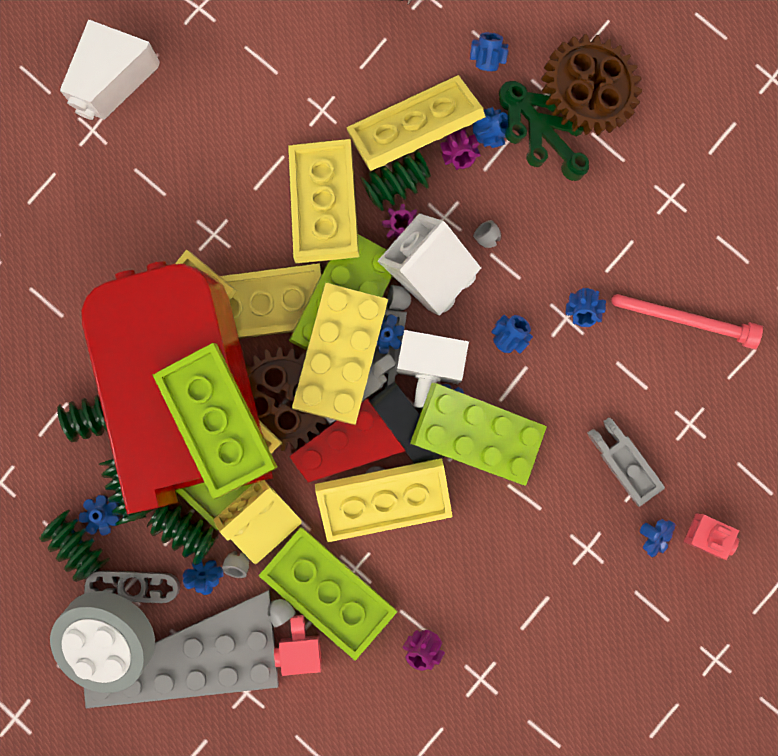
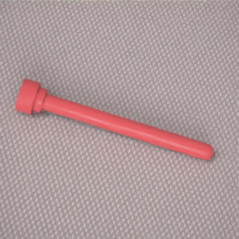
[611,294,763,350]

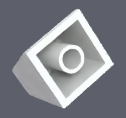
[60,19,160,120]
[378,213,481,316]

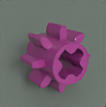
[440,129,480,170]
[382,204,417,240]
[402,630,445,671]

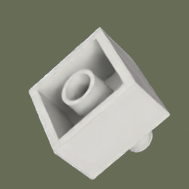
[397,330,469,409]

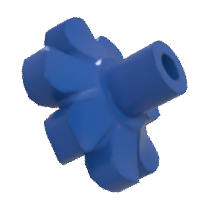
[376,314,404,354]
[79,495,120,536]
[640,519,676,558]
[182,560,224,595]

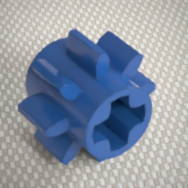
[470,32,509,71]
[473,107,508,148]
[566,288,606,327]
[491,315,533,354]

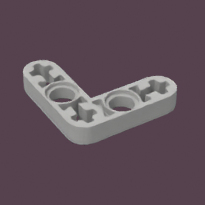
[84,570,180,603]

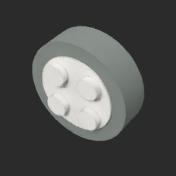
[50,591,155,693]

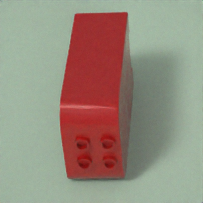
[81,261,273,514]

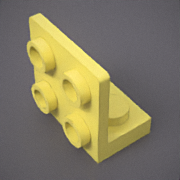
[213,481,302,564]

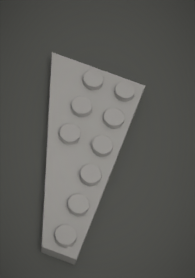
[84,590,279,708]

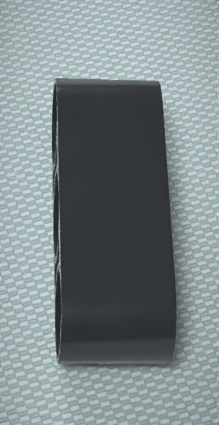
[369,382,445,464]

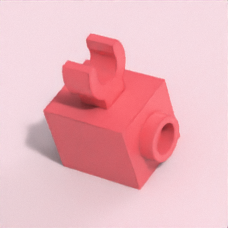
[684,513,739,560]
[274,615,322,676]

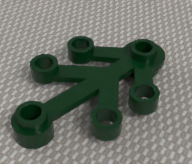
[499,81,589,181]

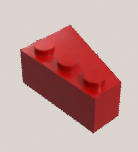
[289,399,405,483]

